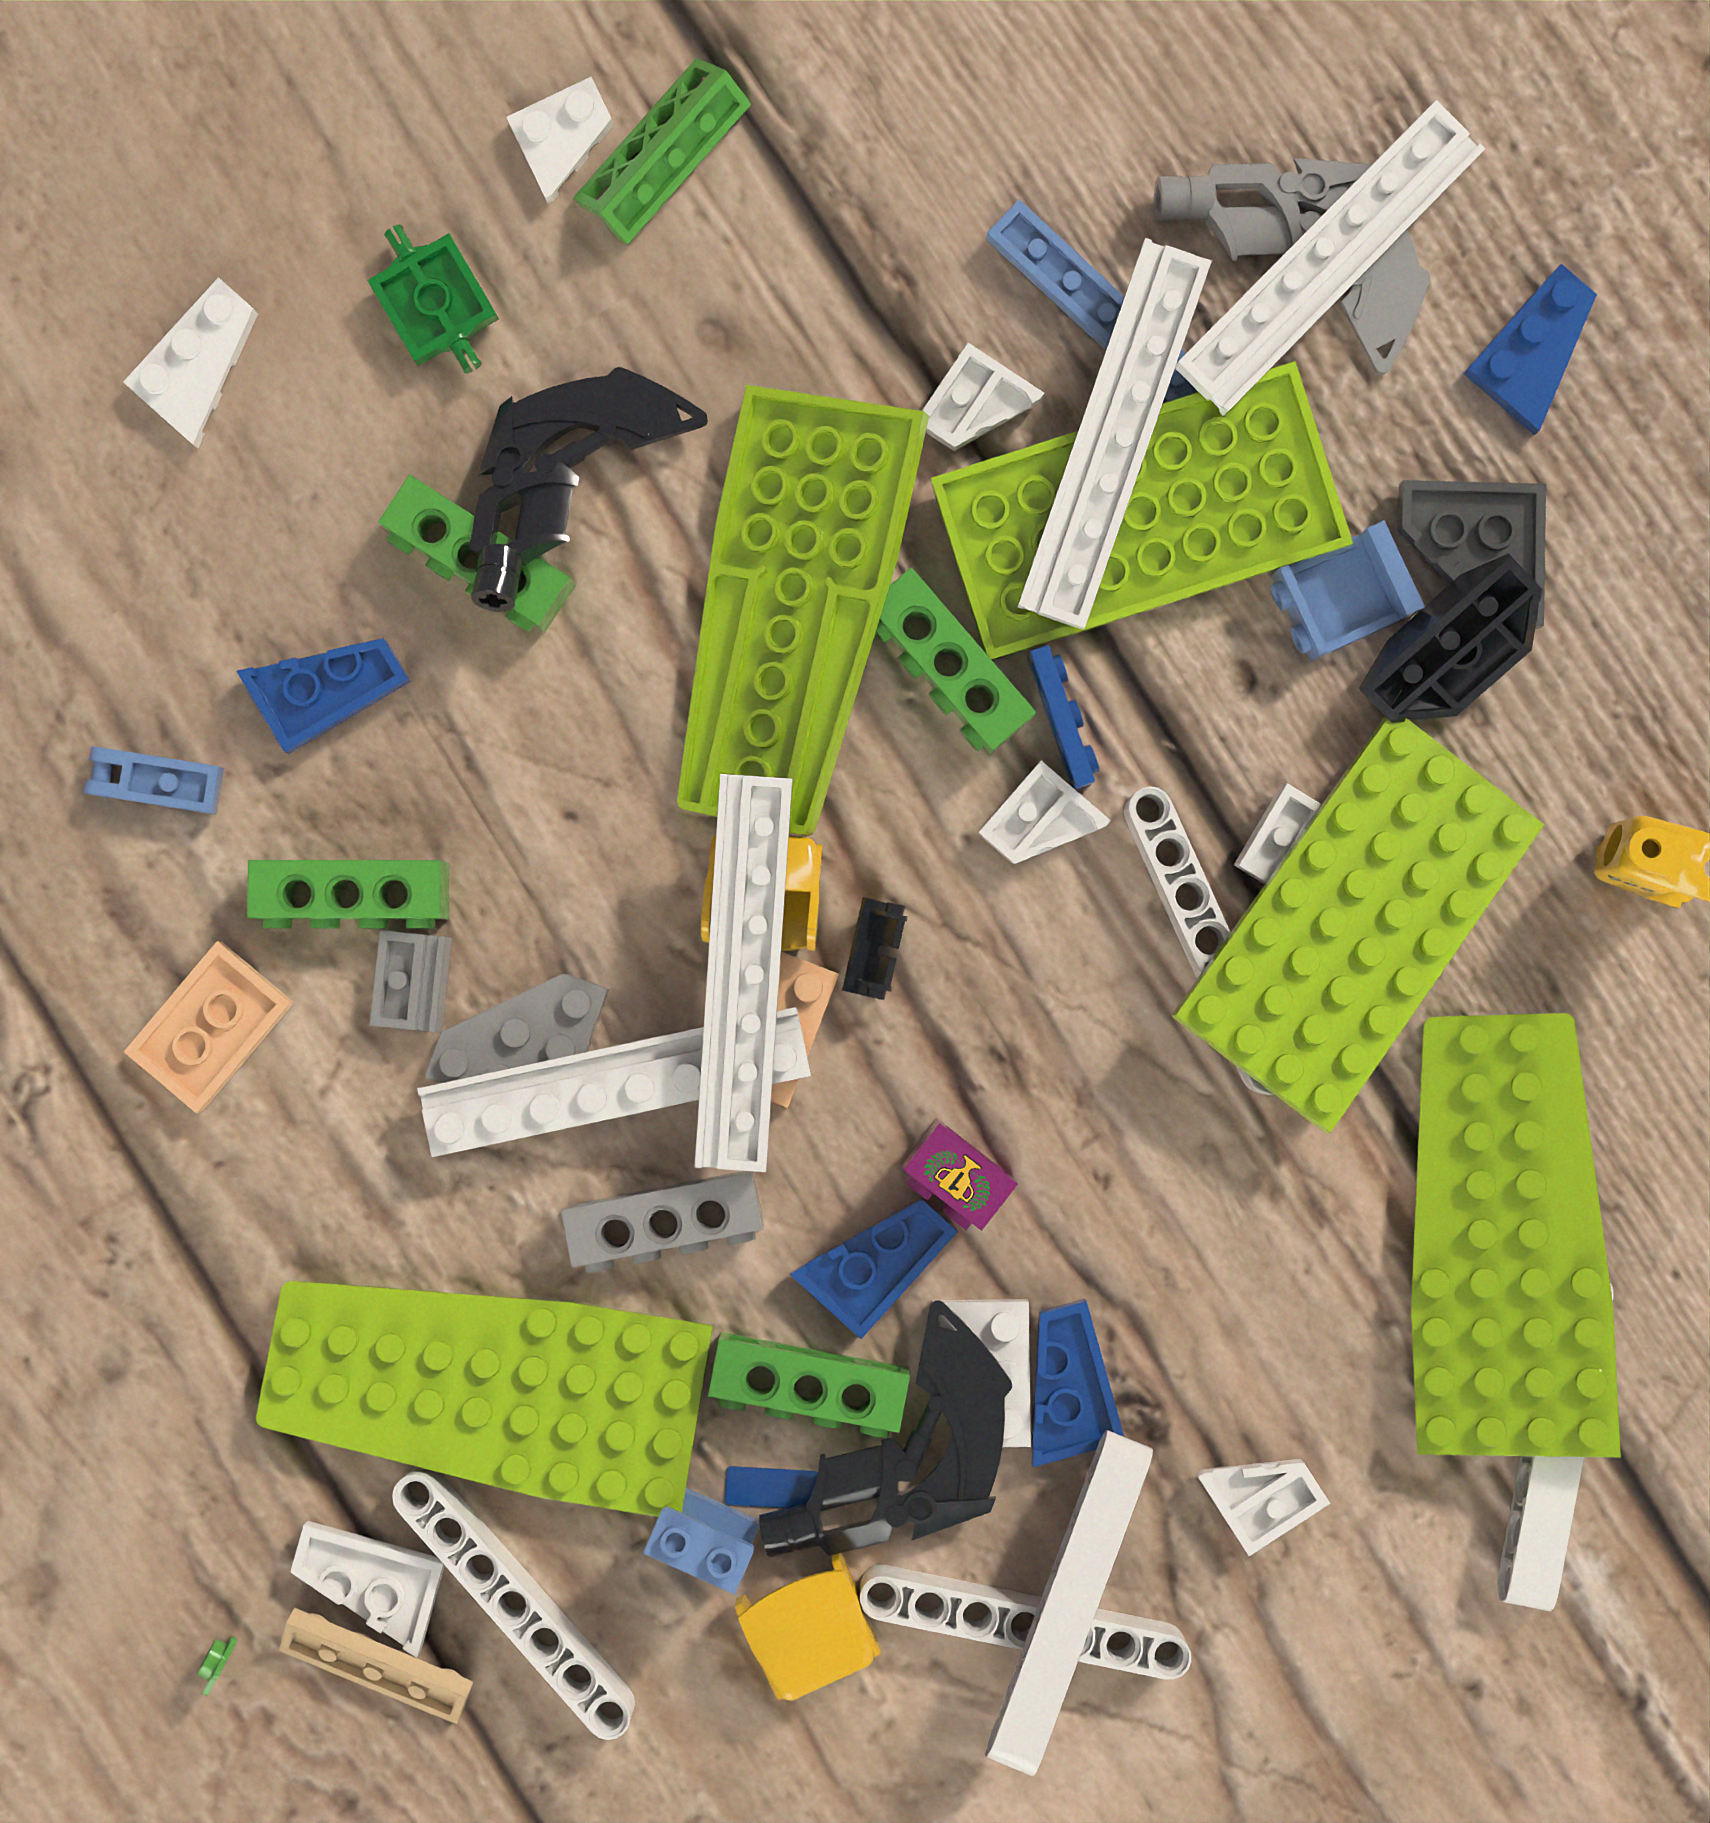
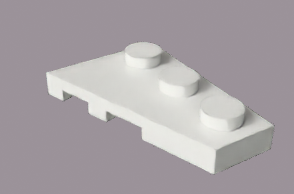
[123,277,258,448]
[932,1299,1031,1447]
[290,1521,445,1658]

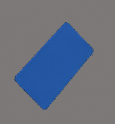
[725,1466,818,1508]

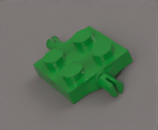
[367,225,499,374]

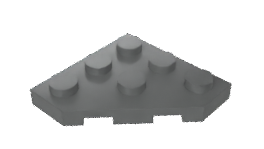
[1398,480,1546,629]

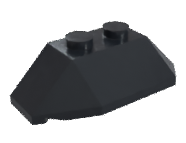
[1359,553,1543,723]

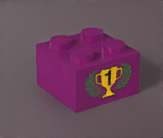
[902,1118,1018,1231]

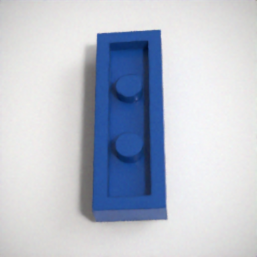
[1027,645,1099,791]

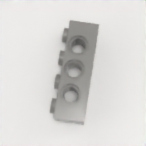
[561,1171,764,1273]

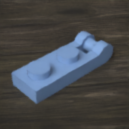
[83,746,224,815]

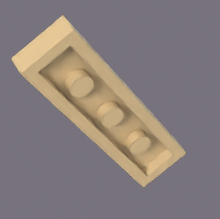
[279,1608,473,1724]

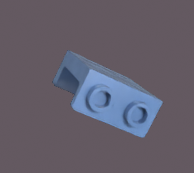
[1270,521,1425,662]
[643,1488,760,1594]

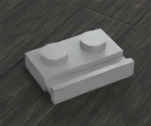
[369,930,452,1033]

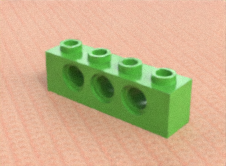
[378,474,576,633]
[875,567,1037,755]
[247,860,449,929]
[708,1332,910,1437]

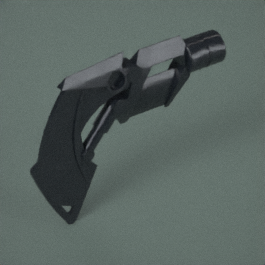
[469,367,708,612]
[759,1300,1012,1558]

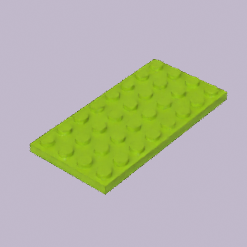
[930,361,1353,661]
[1171,716,1545,1133]

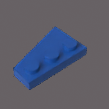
[1463,263,1597,435]
[237,638,411,754]
[790,1198,958,1339]
[1031,1299,1124,1467]

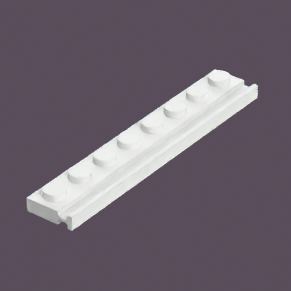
[1175,100,1485,416]
[1017,238,1212,630]
[695,774,792,1172]
[417,1007,811,1157]

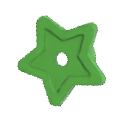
[197,1636,237,1696]

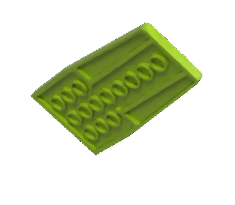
[677,385,929,836]
[1411,1013,1621,1458]
[256,1281,714,1517]

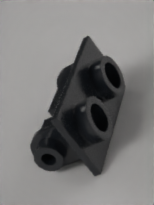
[842,897,908,1000]

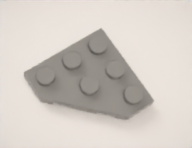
[425,973,610,1083]

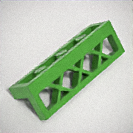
[573,58,751,245]

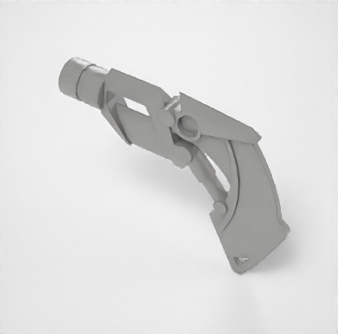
[1154,158,1430,375]

